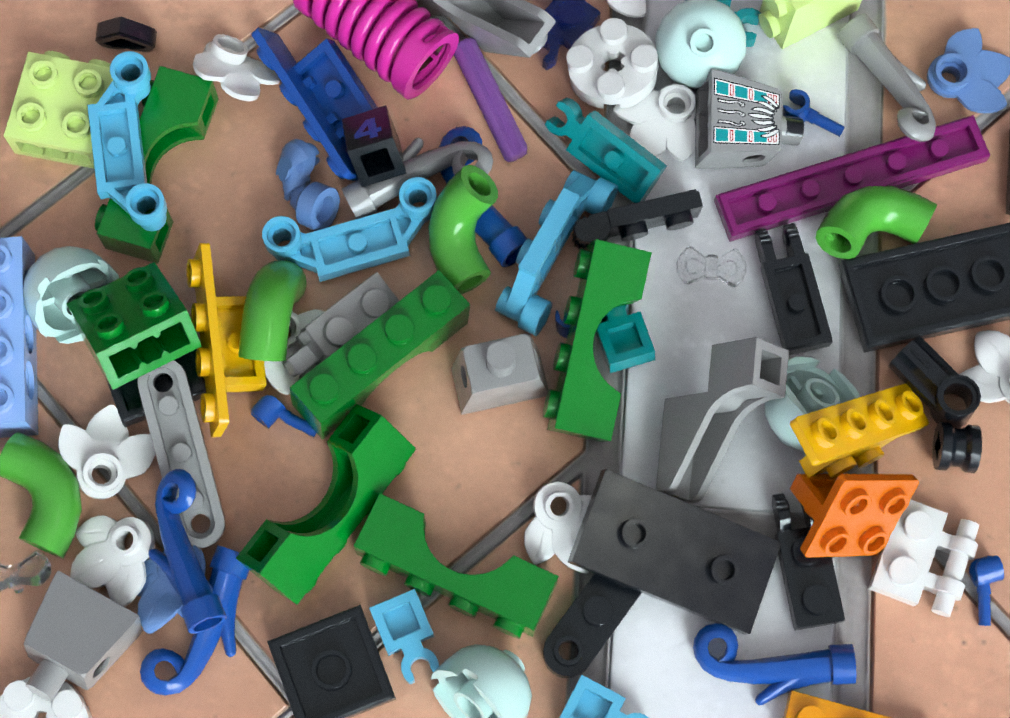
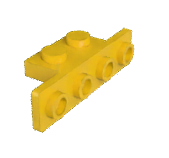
[186,243,267,437]
[790,383,929,478]

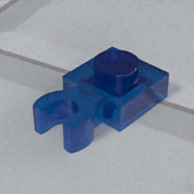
[542,0,601,70]

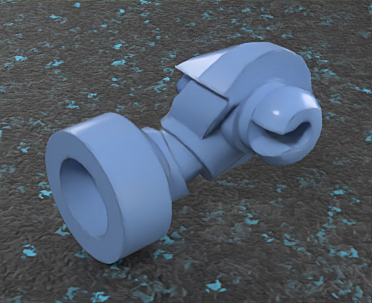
[276,139,340,231]

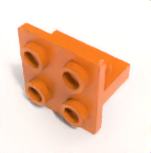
[790,474,919,558]

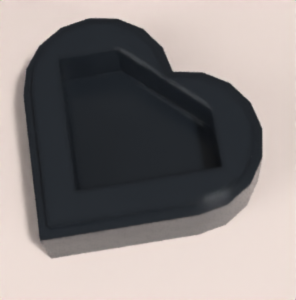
[95,17,157,52]

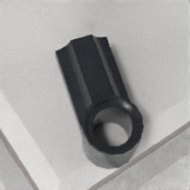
[889,336,981,428]

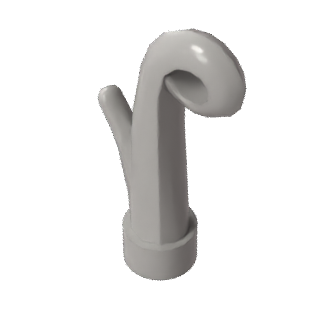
[837,13,936,142]
[342,138,493,219]

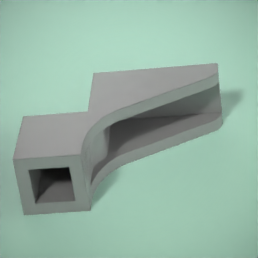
[416,0,556,58]
[656,337,789,503]

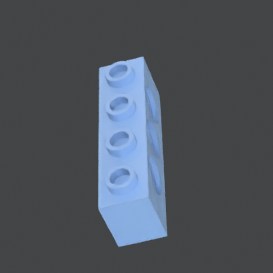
[0,236,38,438]

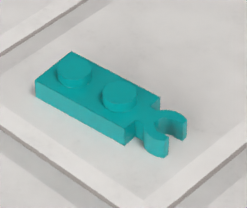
[545,98,668,203]

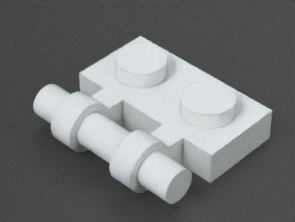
[868,499,979,617]

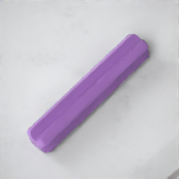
[454,37,527,162]

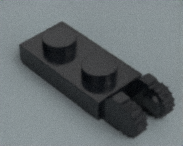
[571,189,703,250]
[754,223,833,355]
[771,493,845,631]

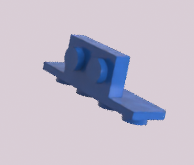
[251,27,378,181]

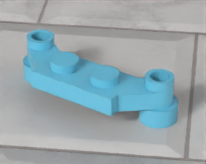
[87,51,167,231]
[495,170,618,336]
[262,177,437,282]

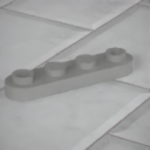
[137,360,226,548]

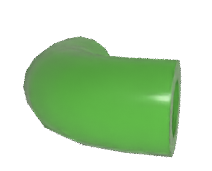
[428,165,498,294]
[816,186,937,259]
[238,260,307,361]
[0,432,82,559]

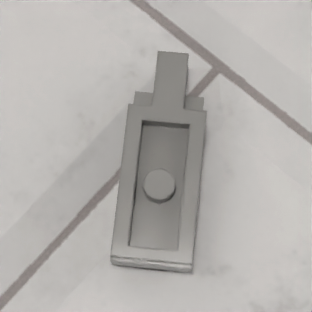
[282,272,399,378]

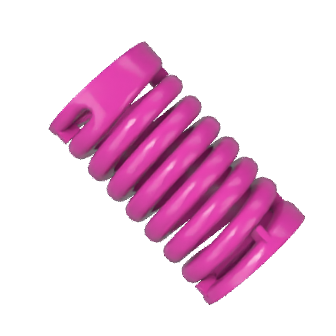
[293,0,459,100]

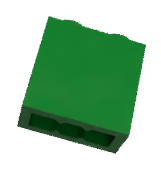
[66,262,202,390]

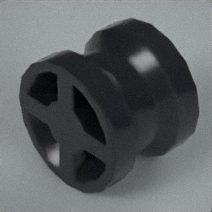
[932,422,982,473]

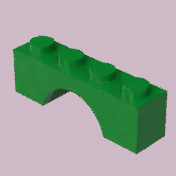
[95,66,219,264]
[543,239,652,442]
[290,270,470,440]
[236,404,416,605]
[354,493,559,639]

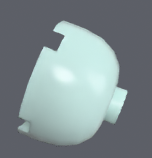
[655,0,746,89]
[23,246,119,344]
[764,356,860,452]
[431,644,532,718]

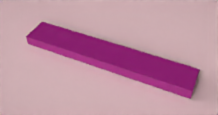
[714,115,991,242]

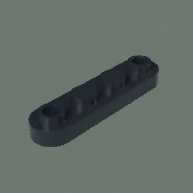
[543,574,642,678]

